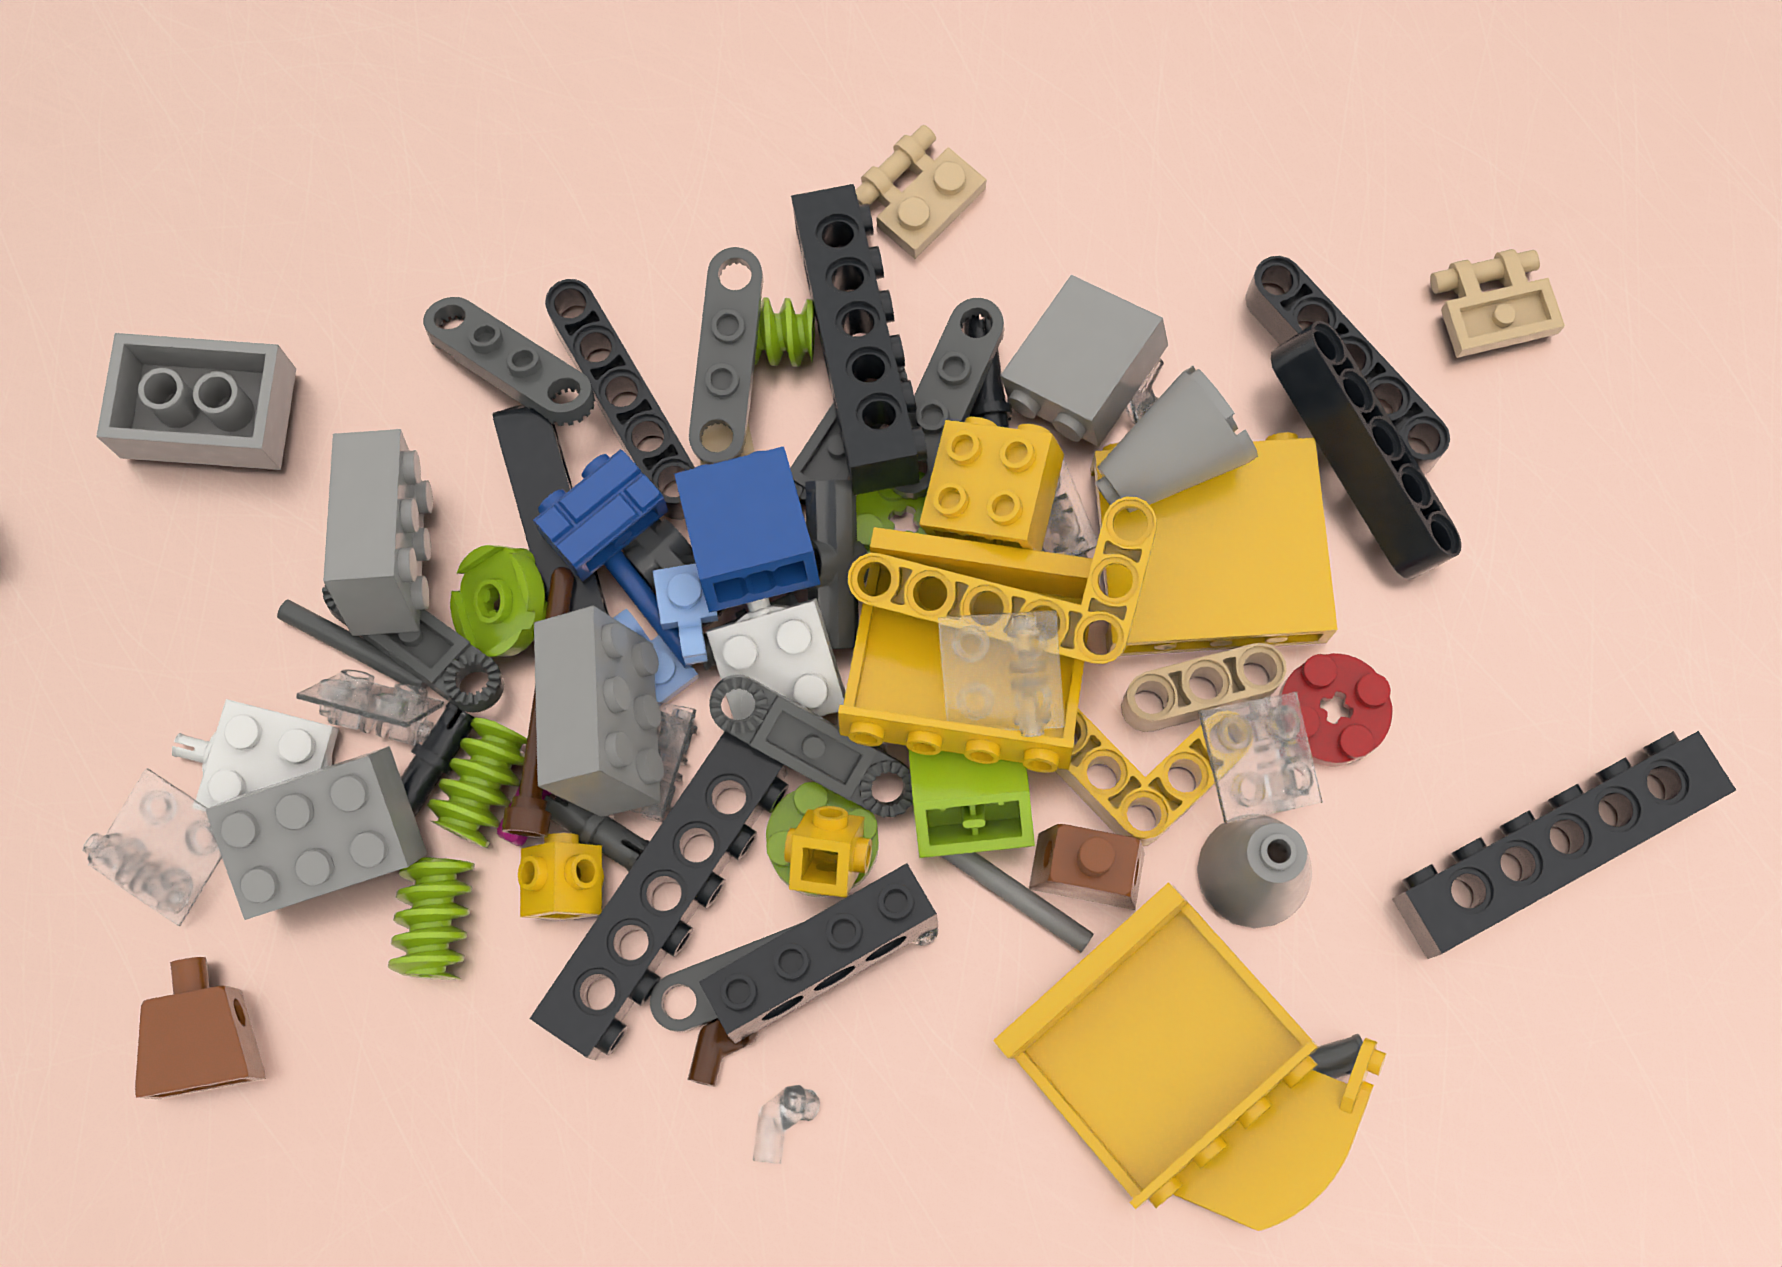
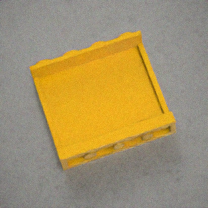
[1090,432,1338,656]
[838,527,1093,773]
[993,882,1319,1209]

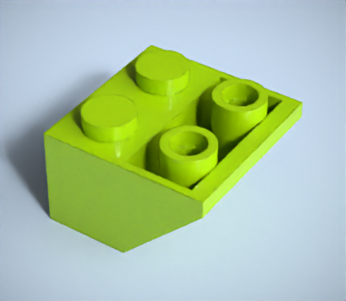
[908,749,1035,858]

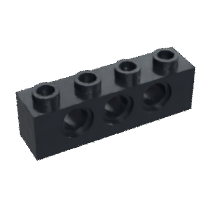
[699,863,939,1044]

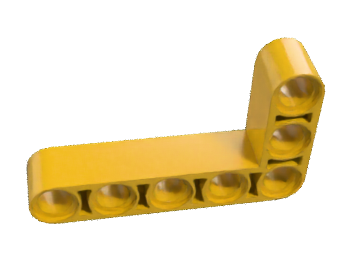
[848,496,1157,664]
[1055,708,1252,846]

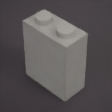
[1000,274,1168,447]

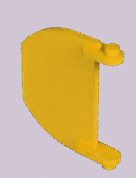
[1173,1037,1387,1231]

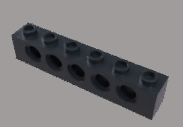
[791,184,928,495]
[529,731,789,1060]
[1392,731,1736,959]

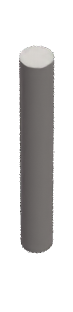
[942,852,1094,953]

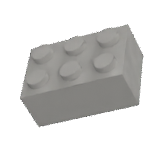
[96,333,296,470]
[323,429,433,636]
[534,605,664,816]
[205,746,427,920]

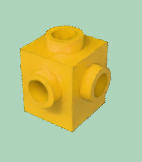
[784,806,872,898]
[518,833,604,921]

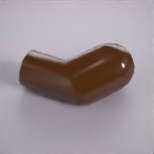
[687,1018,759,1087]

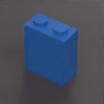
[674,446,820,613]

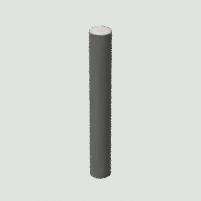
[277,599,428,694]

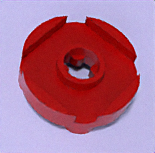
[1277,653,1393,767]

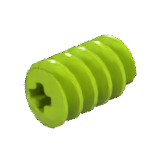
[755,297,815,367]
[427,718,527,848]
[388,857,475,980]

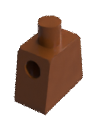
[1029,824,1145,910]
[135,957,266,1099]

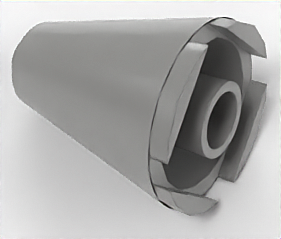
[1095,365,1258,513]
[1197,814,1312,929]

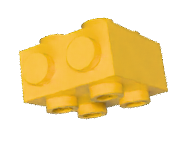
[919,417,1065,551]

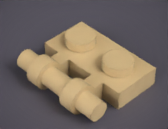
[855,125,987,259]
[1430,249,1565,358]

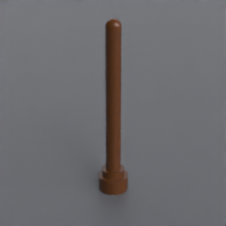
[502,567,574,838]

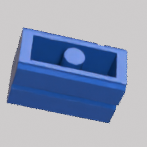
[533,449,668,582]

